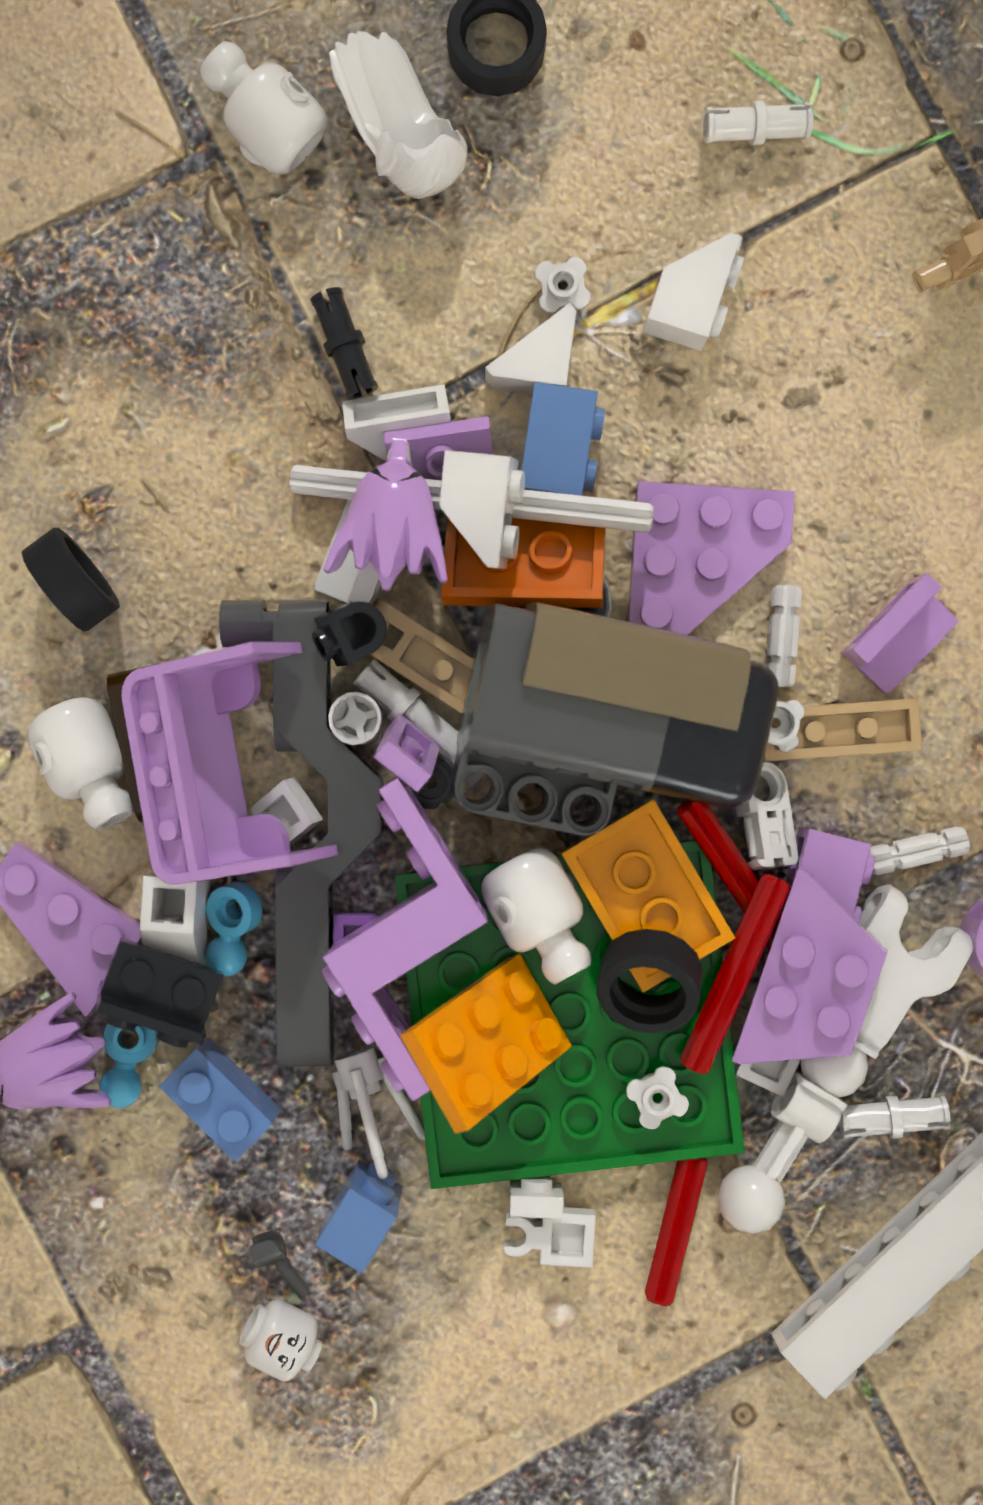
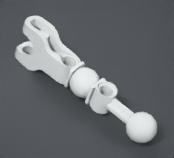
[718,884,973,1234]

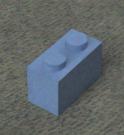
[521,382,605,496]
[158,1037,281,1162]
[315,1160,403,1274]

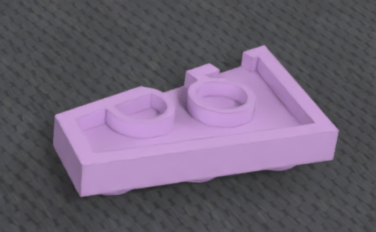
[0,842,142,1018]

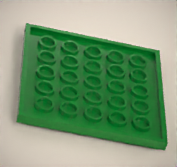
[395,839,745,1189]

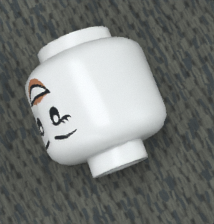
[239,1299,322,1382]

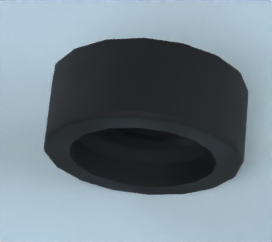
[446,0,547,97]
[22,527,120,632]
[597,929,703,1034]

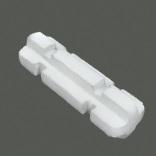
[766,585,802,688]
[869,827,970,875]

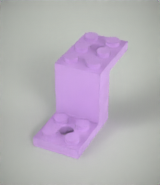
[322,778,487,1102]

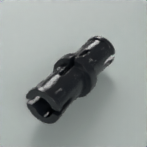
[310,287,378,400]

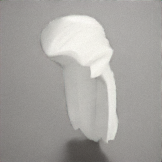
[329,31,467,199]

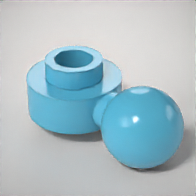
[205,882,262,976]
[99,1024,159,1108]

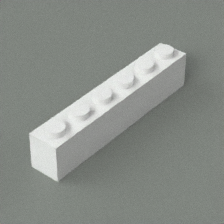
[771,1132,983,1399]

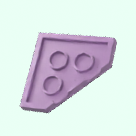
[627,481,795,635]

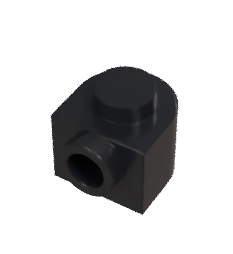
[312,602,386,667]

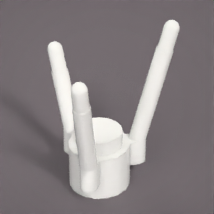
[332,1047,425,1179]

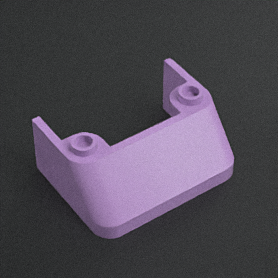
[122,642,338,885]

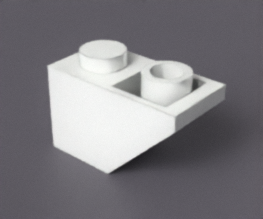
[642,233,744,351]
[439,450,525,569]
[140,873,211,965]

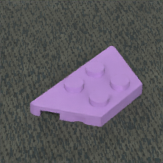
[732,867,888,1064]

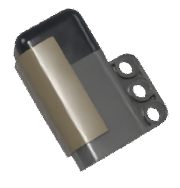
[451,602,779,835]

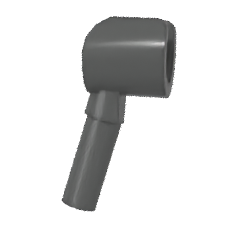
[250,1230,309,1297]

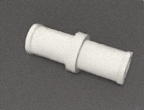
[702,100,813,146]
[839,1095,951,1139]

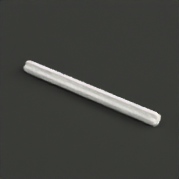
[289,465,654,533]

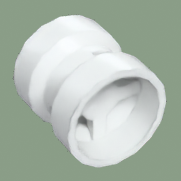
[328,692,385,745]

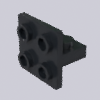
[96,937,224,1048]

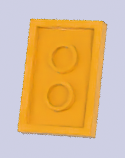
[560,799,735,993]
[400,954,572,1134]

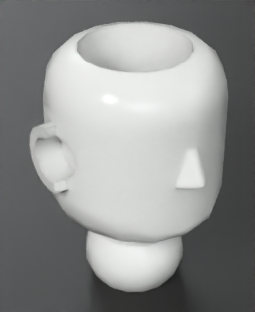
[200,41,328,175]
[27,697,133,831]
[481,848,591,985]

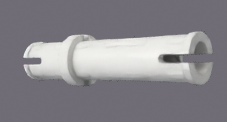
[353,659,484,787]

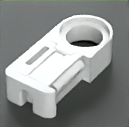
[736,762,799,871]

